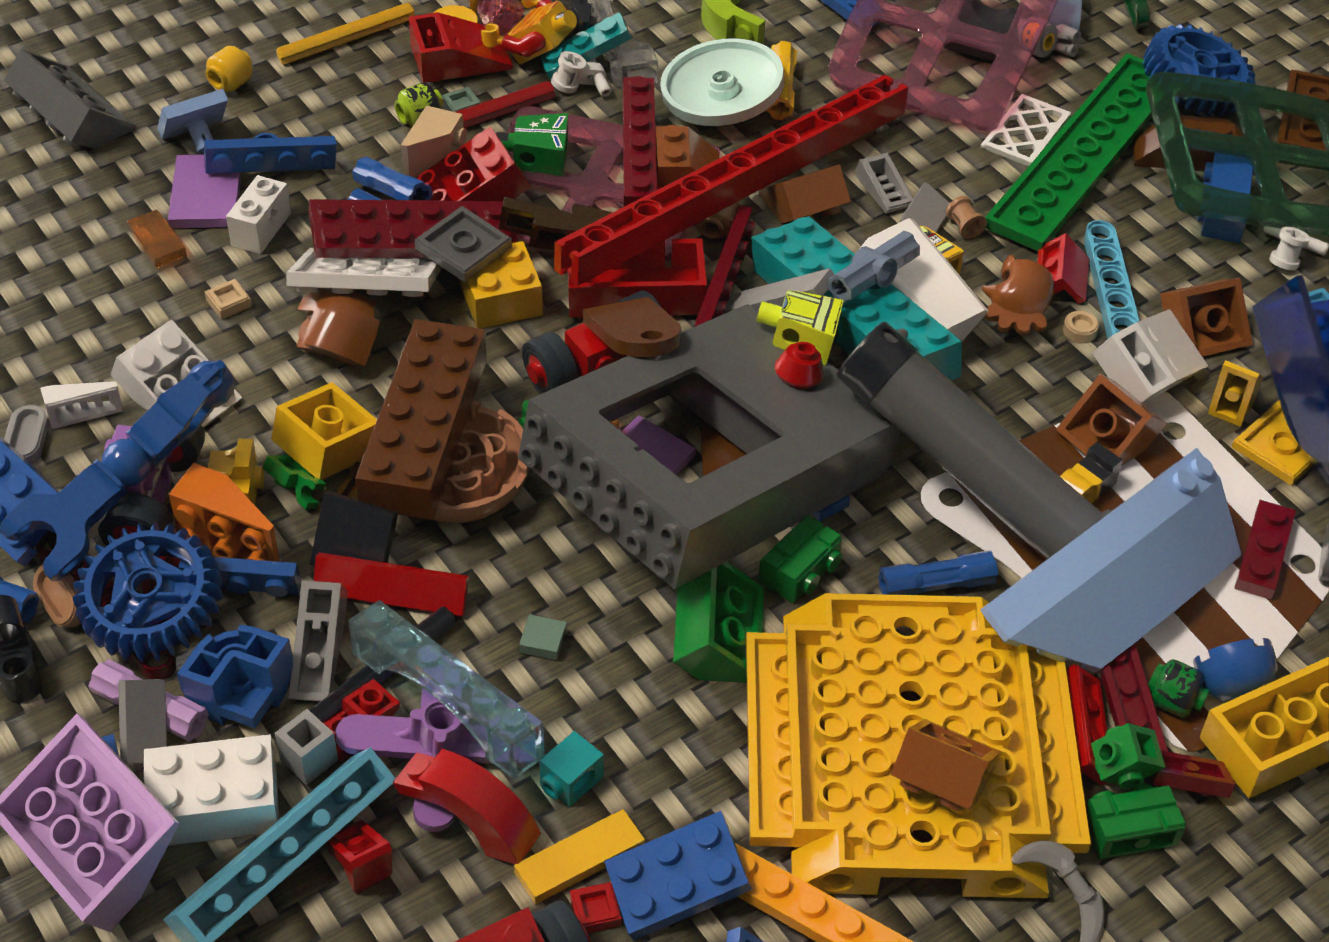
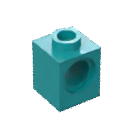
[539,731,604,808]

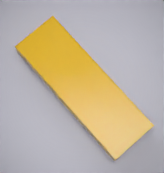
[514,809,645,905]

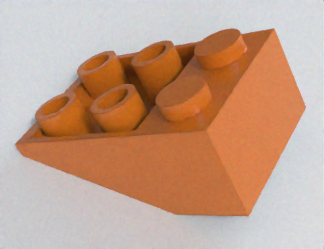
[169,463,280,562]

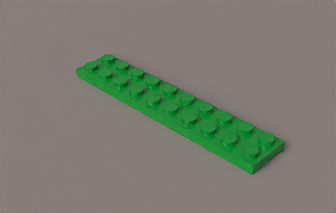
[985,53,1168,251]

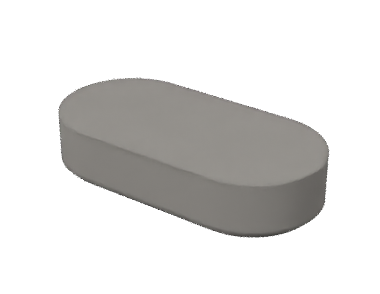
[4,405,49,464]

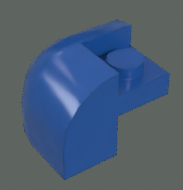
[177,624,293,728]

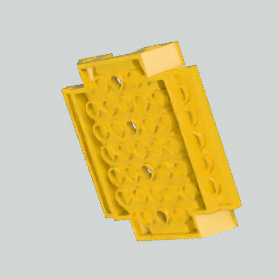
[746,593,1091,898]

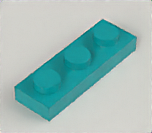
[540,12,632,80]

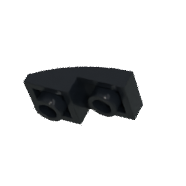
[571,0,597,35]

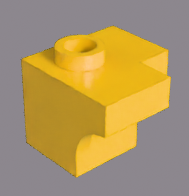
[208,439,265,505]

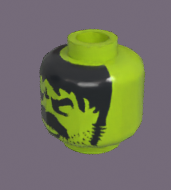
[394,83,443,127]

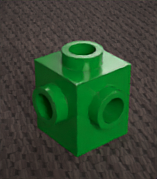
[1091,723,1165,789]

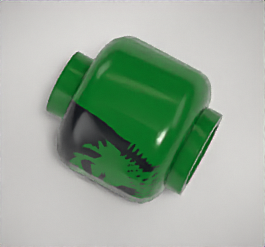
[1148,659,1210,718]

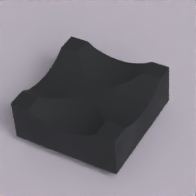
[944,0,1021,63]

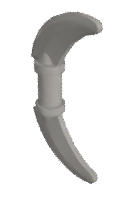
[1011,840,1105,942]

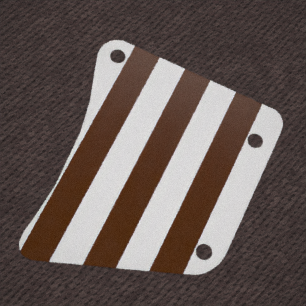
[921,391,1329,751]

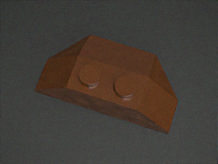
[1132,114,1262,176]

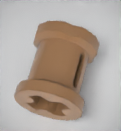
[945,196,987,239]

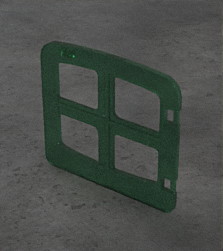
[1146,72,1329,236]

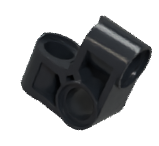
[0,595,41,703]

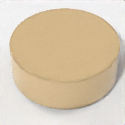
[1063,311,1099,343]

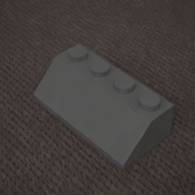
[4,48,136,149]

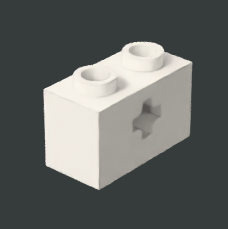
[226,175,291,254]

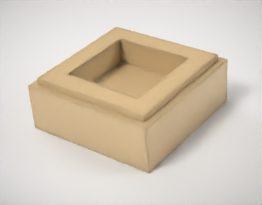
[204,279,252,320]

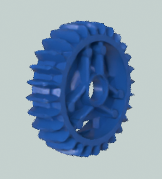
[1142,24,1256,117]
[72,522,223,662]

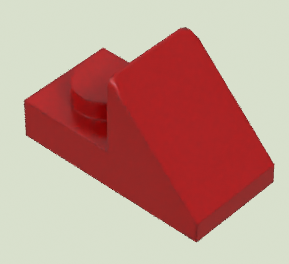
[326,819,392,893]

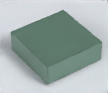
[442,87,481,112]
[519,614,567,660]

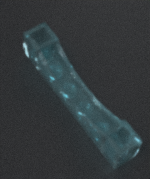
[349,600,545,779]

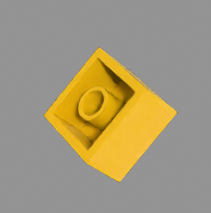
[459,241,543,329]
[271,382,377,480]

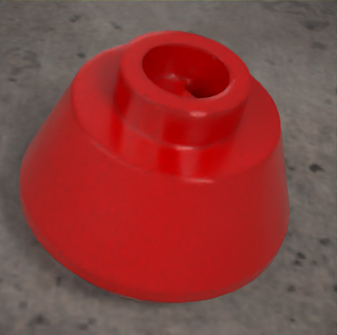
[774,341,824,389]

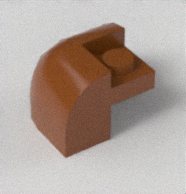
[296,288,380,366]

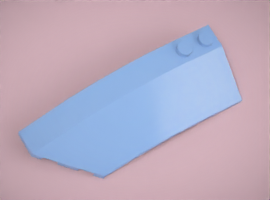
[980,448,1241,673]

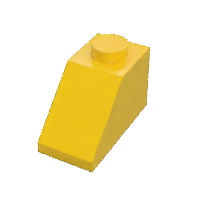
[1207,360,1263,427]

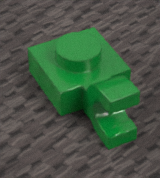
[263,455,326,510]

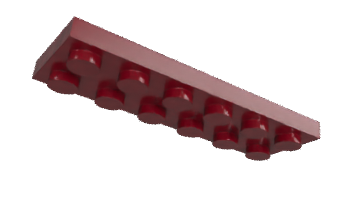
[308,199,517,258]

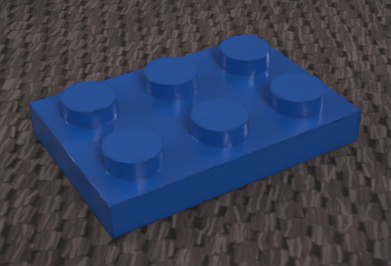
[604,811,752,941]

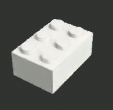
[144,734,279,846]

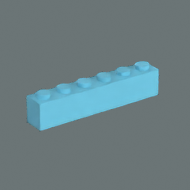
[163,747,396,942]

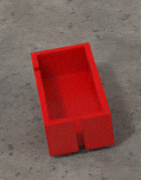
[567,238,707,317]

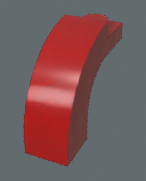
[393,749,541,865]

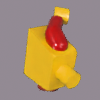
[481,0,577,65]

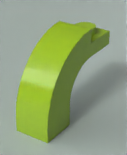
[701,0,766,45]

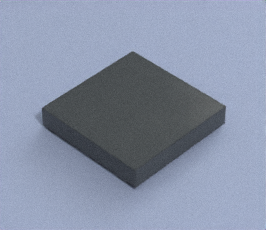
[415,206,512,282]

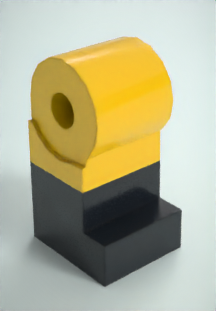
[1060,442,1123,504]

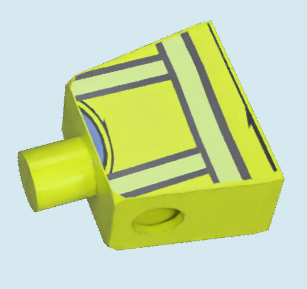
[756,290,844,365]

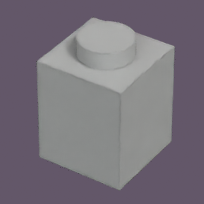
[275,709,338,785]

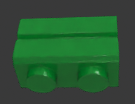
[758,515,843,603]
[1086,784,1186,859]

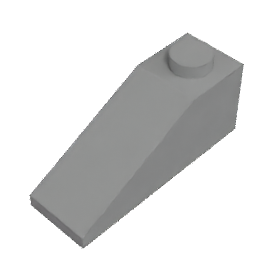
[288,581,348,702]

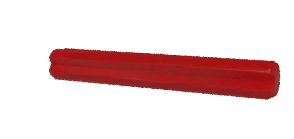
[456,81,555,128]

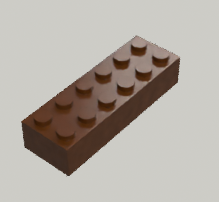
[355,319,487,520]

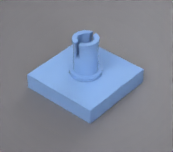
[157,89,228,154]

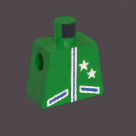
[496,113,569,176]

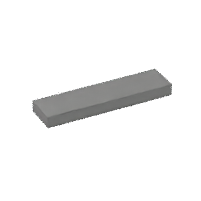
[724,268,835,314]

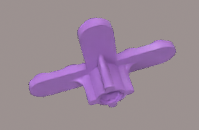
[336,653,541,832]

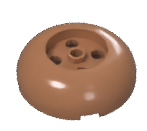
[433,400,529,523]

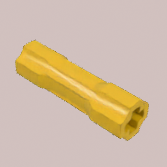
[766,41,797,120]

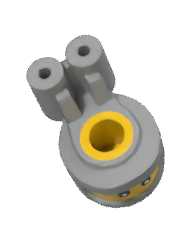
[1017,19,1081,58]

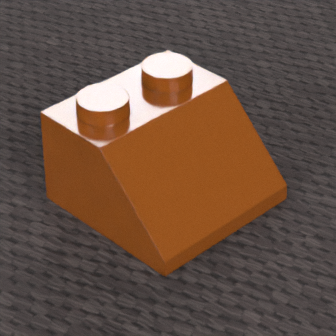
[656,125,719,190]
[758,164,851,223]
[1160,278,1253,357]
[1056,374,1167,466]
[890,719,1002,811]

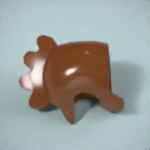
[982,255,1054,335]

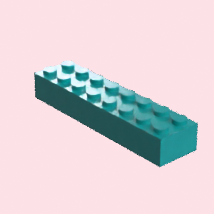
[752,216,962,381]

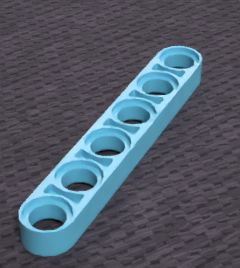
[1084,220,1139,339]

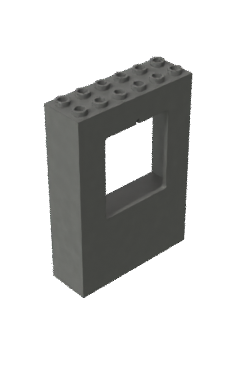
[518,304,900,589]

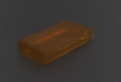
[127,209,187,268]

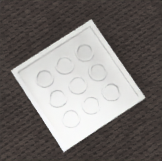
[286,248,442,297]

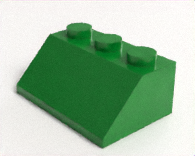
[673,561,764,683]

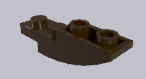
[498,197,613,251]

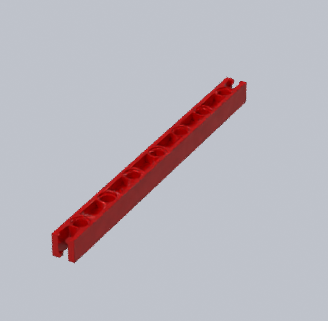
[554,75,909,286]

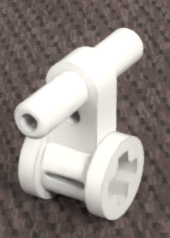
[551,51,612,97]
[1263,221,1329,270]

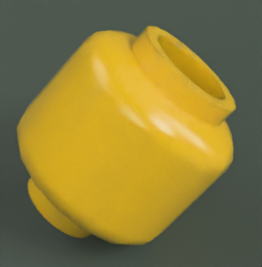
[206,46,253,92]

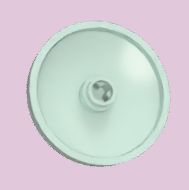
[660,38,785,126]

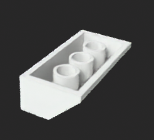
[859,218,989,341]

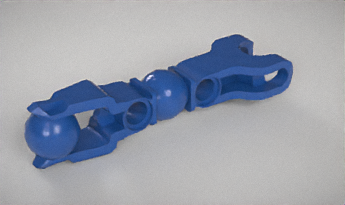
[0,360,235,581]

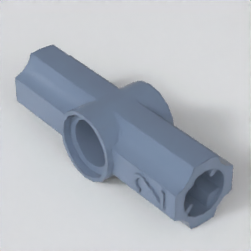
[828,231,920,304]

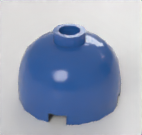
[1193,638,1278,702]

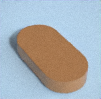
[33,564,80,627]

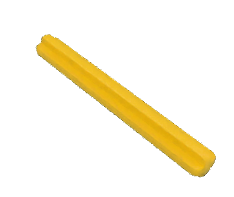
[276,3,415,65]

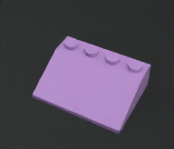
[0,713,180,932]

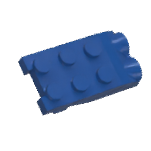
[0,436,59,566]

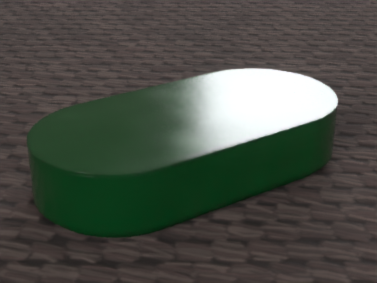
[1124,0,1149,30]

